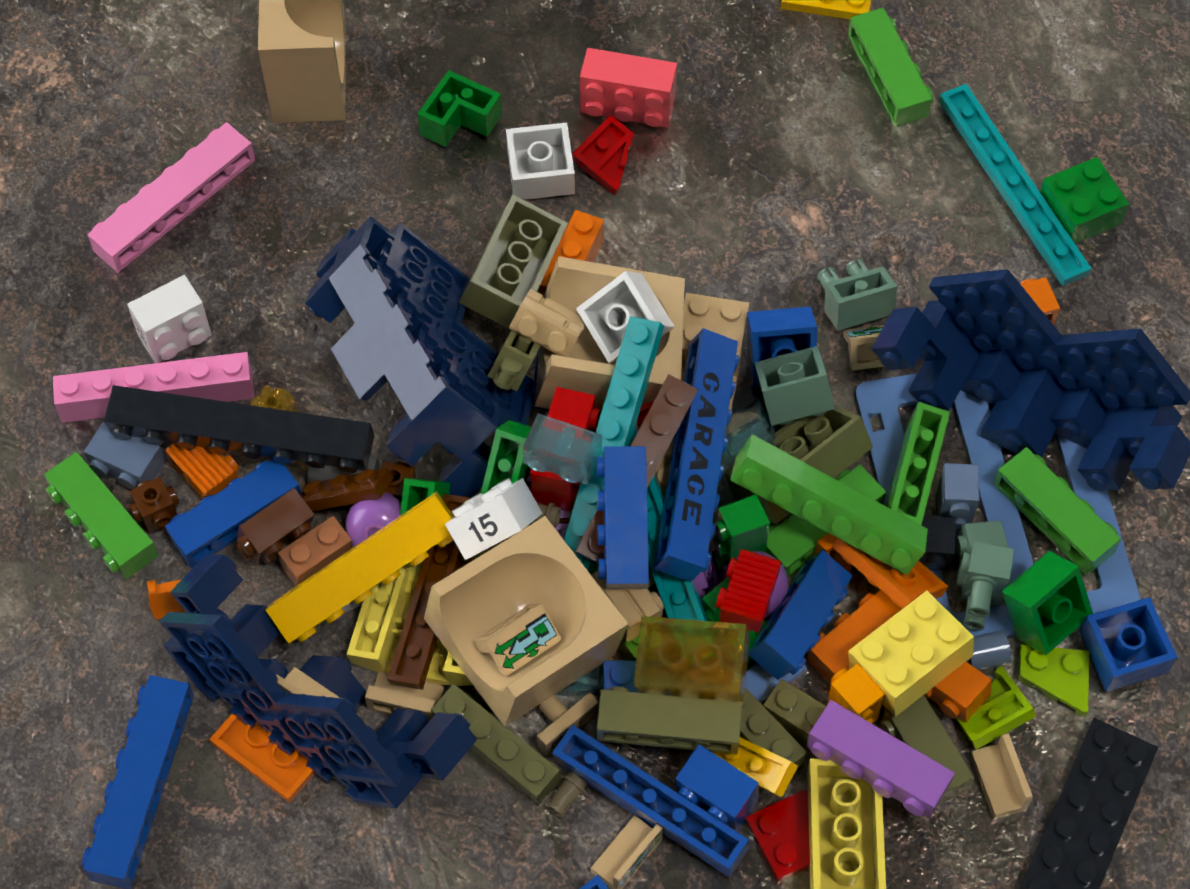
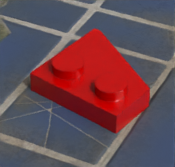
[572,115,634,196]
[745,789,810,883]

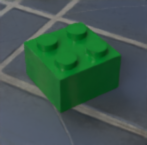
[1040,157,1129,243]
[1002,551,1093,655]

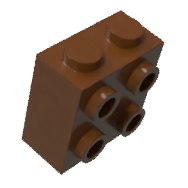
[236,488,315,566]

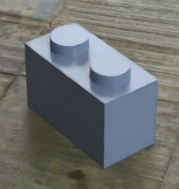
[84,421,166,489]
[936,463,979,532]

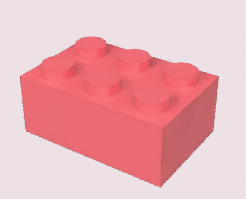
[580,48,677,128]

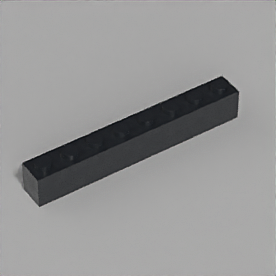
[104,385,375,473]

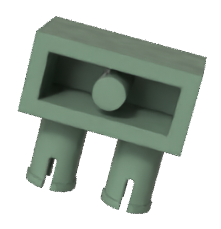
[817,259,897,331]
[956,541,1014,631]

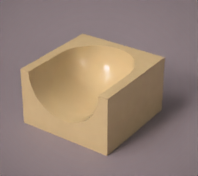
[258,0,346,123]
[534,256,685,416]
[424,516,628,727]

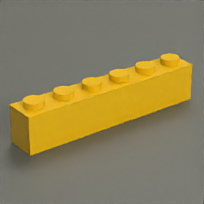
[266,491,454,643]

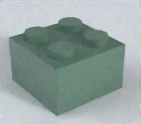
[755,346,835,426]

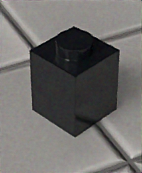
[919,515,956,570]

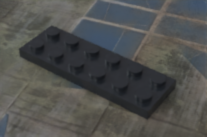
[1019,718,1158,889]

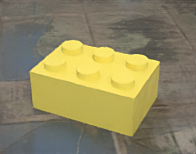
[848,590,974,717]

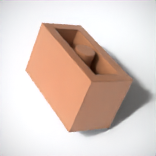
[278,516,353,586]

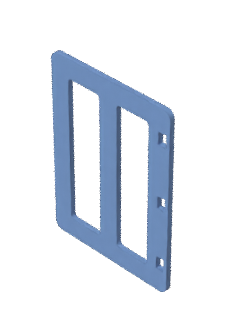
[855,374,1141,639]

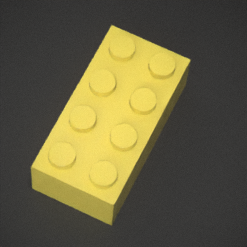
[807,759,886,889]

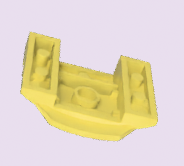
[346,562,473,686]

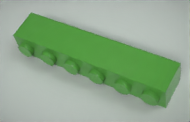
[730,435,928,575]

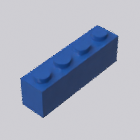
[596,446,649,589]
[165,459,301,569]
[747,550,852,680]

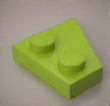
[1018,644,1089,717]
[957,666,1036,750]

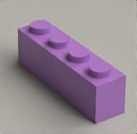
[806,700,955,819]

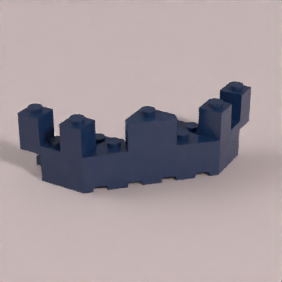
[305,216,534,498]
[871,269,1190,491]
[159,555,477,809]

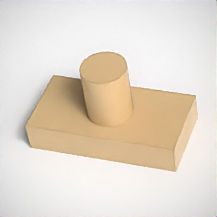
[537,692,599,757]

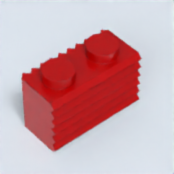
[716,549,781,633]

